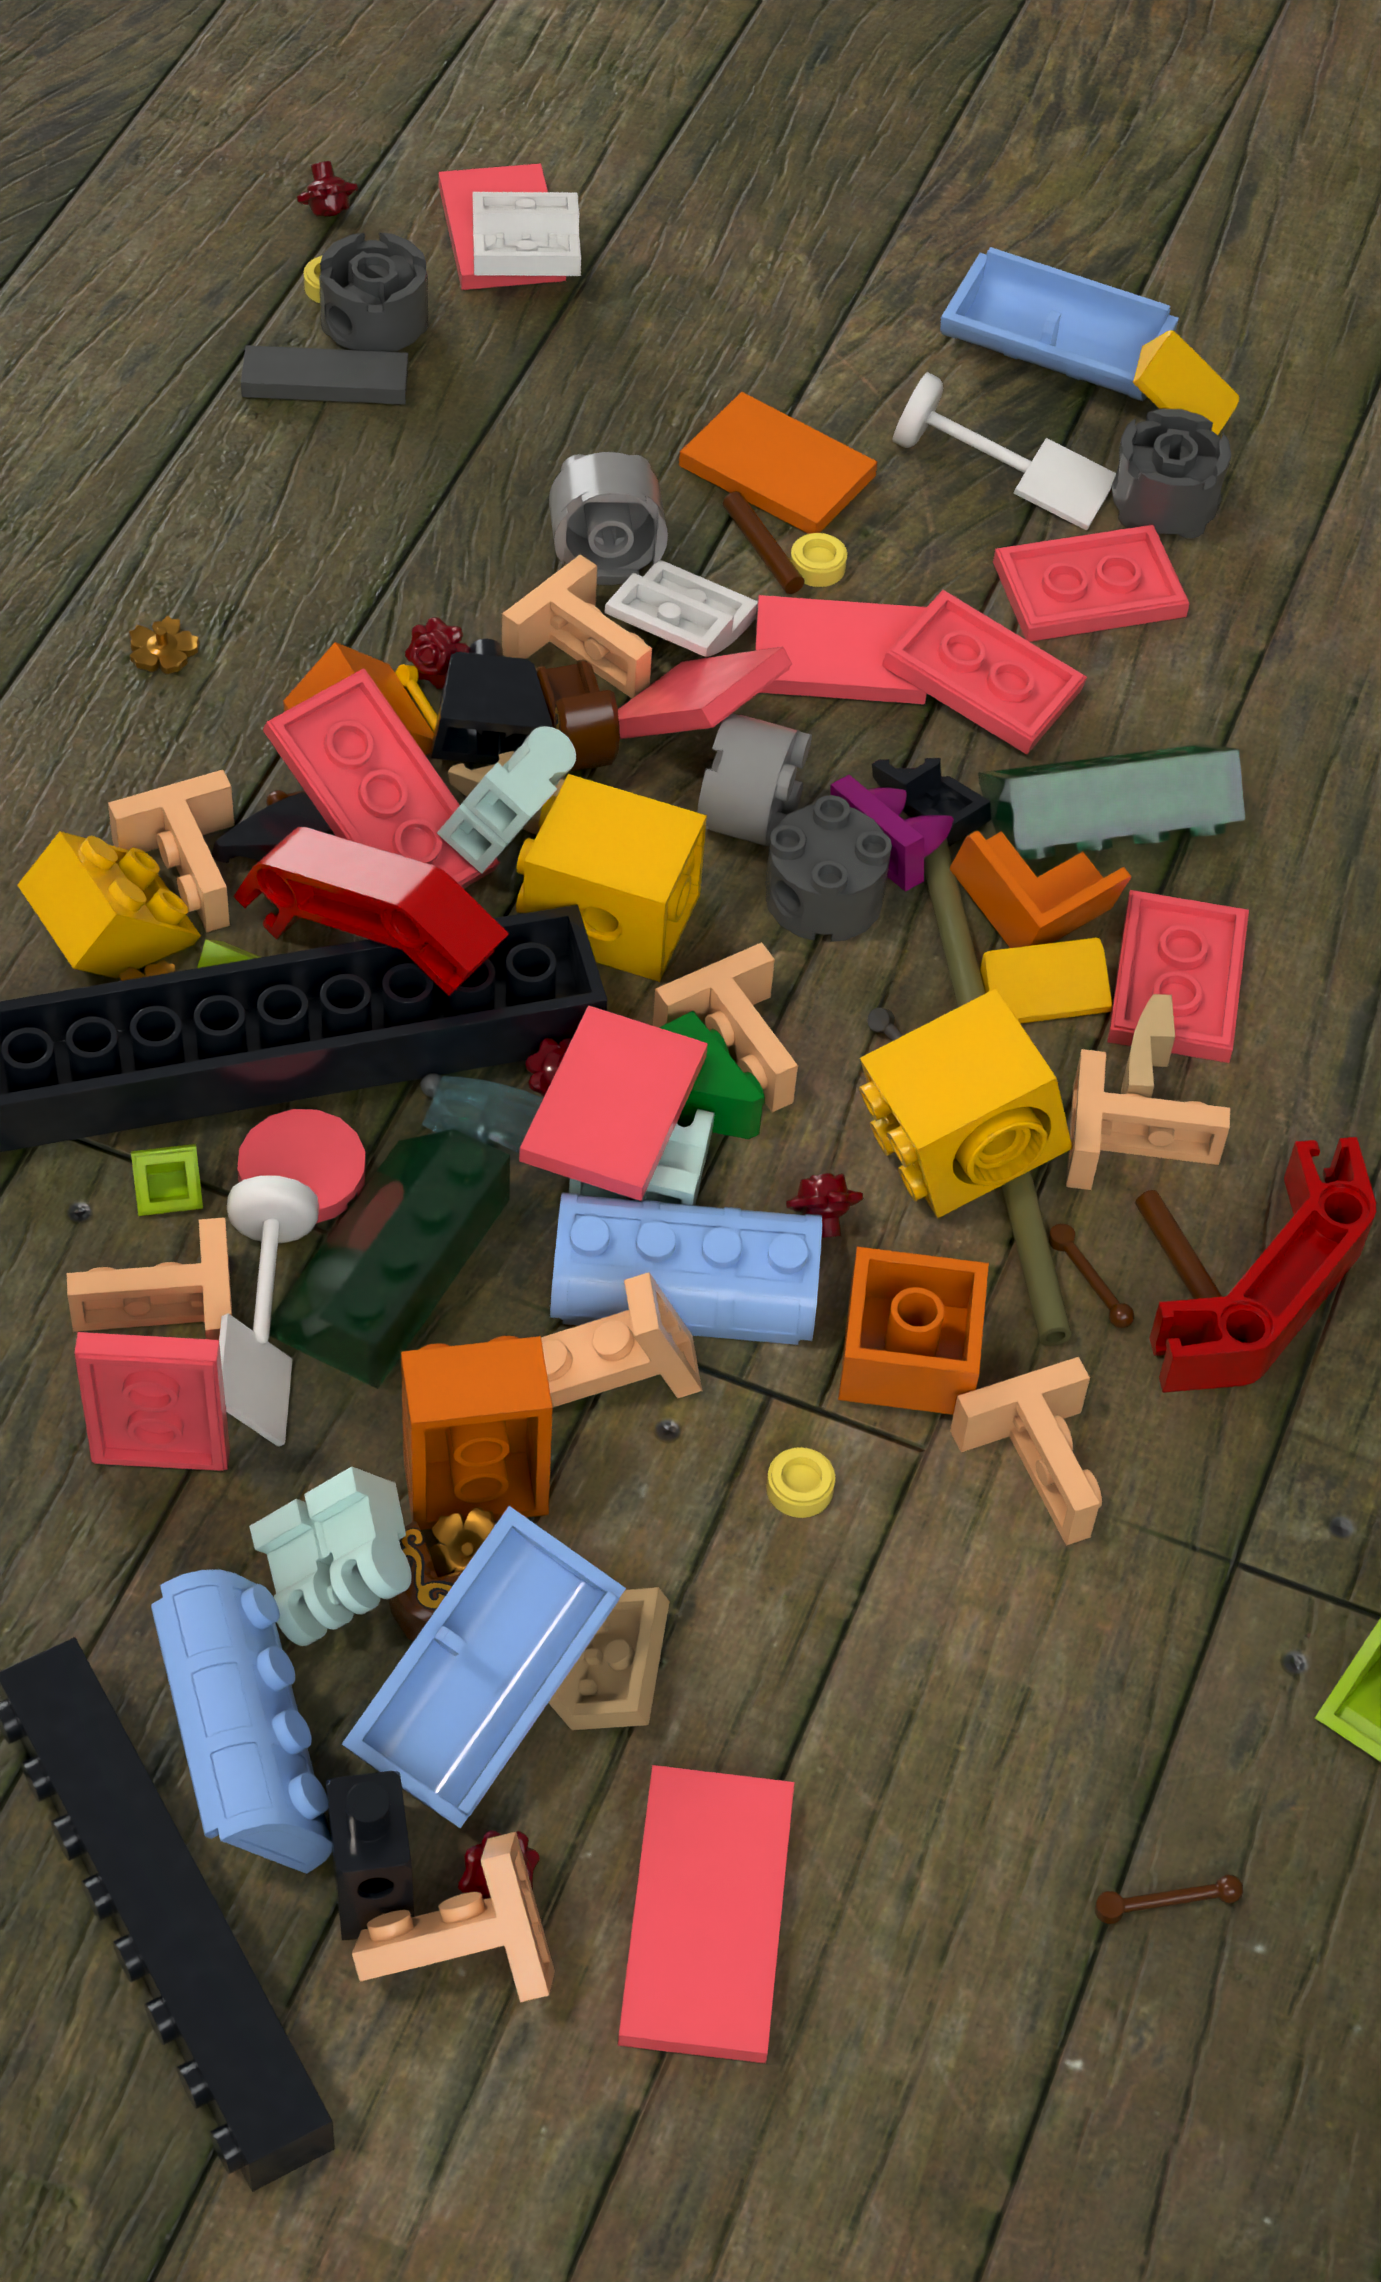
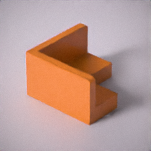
[949,831,1132,948]

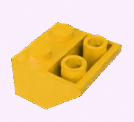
[17,831,201,979]

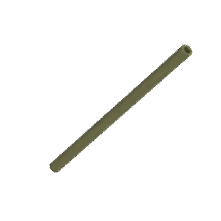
[924,838,1072,1346]

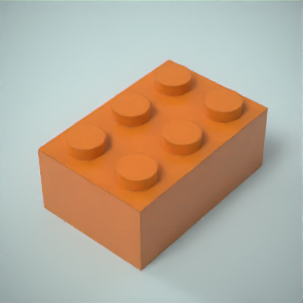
[401,1336,553,1530]

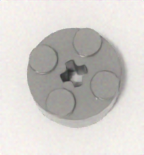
[549,452,668,585]
[697,713,812,847]

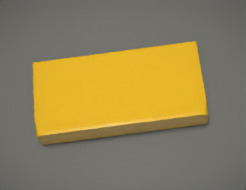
[1133,330,1240,435]
[980,938,1113,1024]

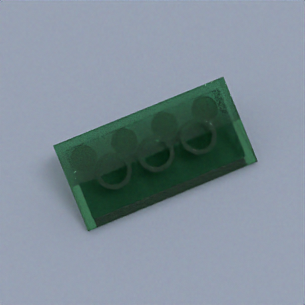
[978,744,1245,859]
[269,1129,510,1389]

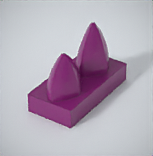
[830,775,954,892]

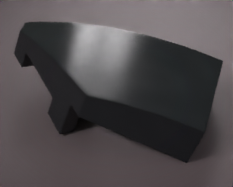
[872,758,992,846]
[211,792,335,863]

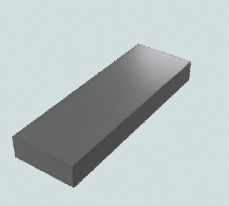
[241,345,408,404]

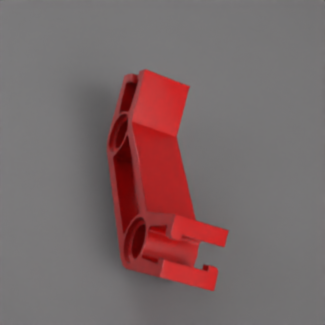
[233,827,509,996]
[1149,1137,1376,1393]

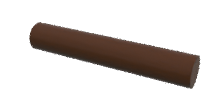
[723,492,805,594]
[1135,1190,1223,1299]

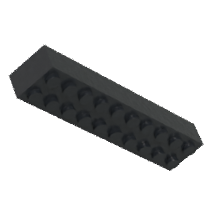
[0,904,607,1152]

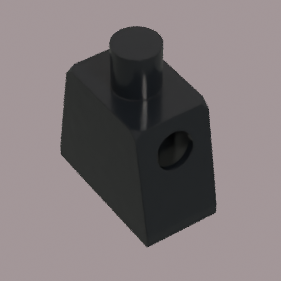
[430,639,552,765]
[326,1771,414,1940]

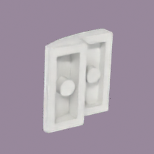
[473,192,581,276]
[605,560,758,657]

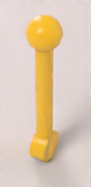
[395,664,437,731]

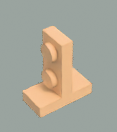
[502,554,652,698]
[108,770,234,933]
[653,942,798,1112]
[1066,1049,1230,1190]
[67,1218,232,1340]
[541,1272,702,1407]
[950,1357,1102,1546]
[352,1832,555,2002]

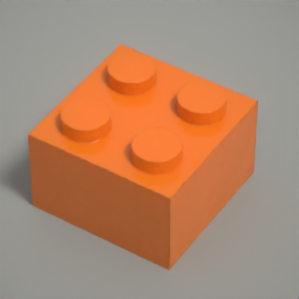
[838,1247,989,1415]

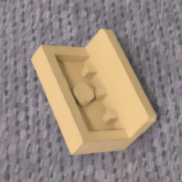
[548,1587,670,1730]

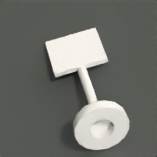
[892,372,1116,531]
[219,1176,319,1447]

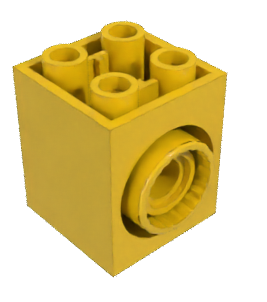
[516,774,707,982]
[859,988,1073,1219]

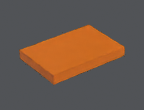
[679,392,878,534]

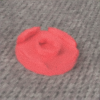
[237,1109,366,1224]

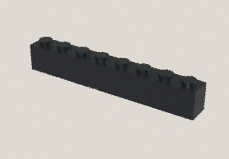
[0,1637,335,2192]

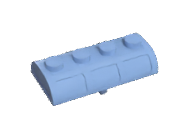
[940,247,1179,401]
[550,1192,822,1345]
[342,1506,626,1828]
[151,1569,332,1874]

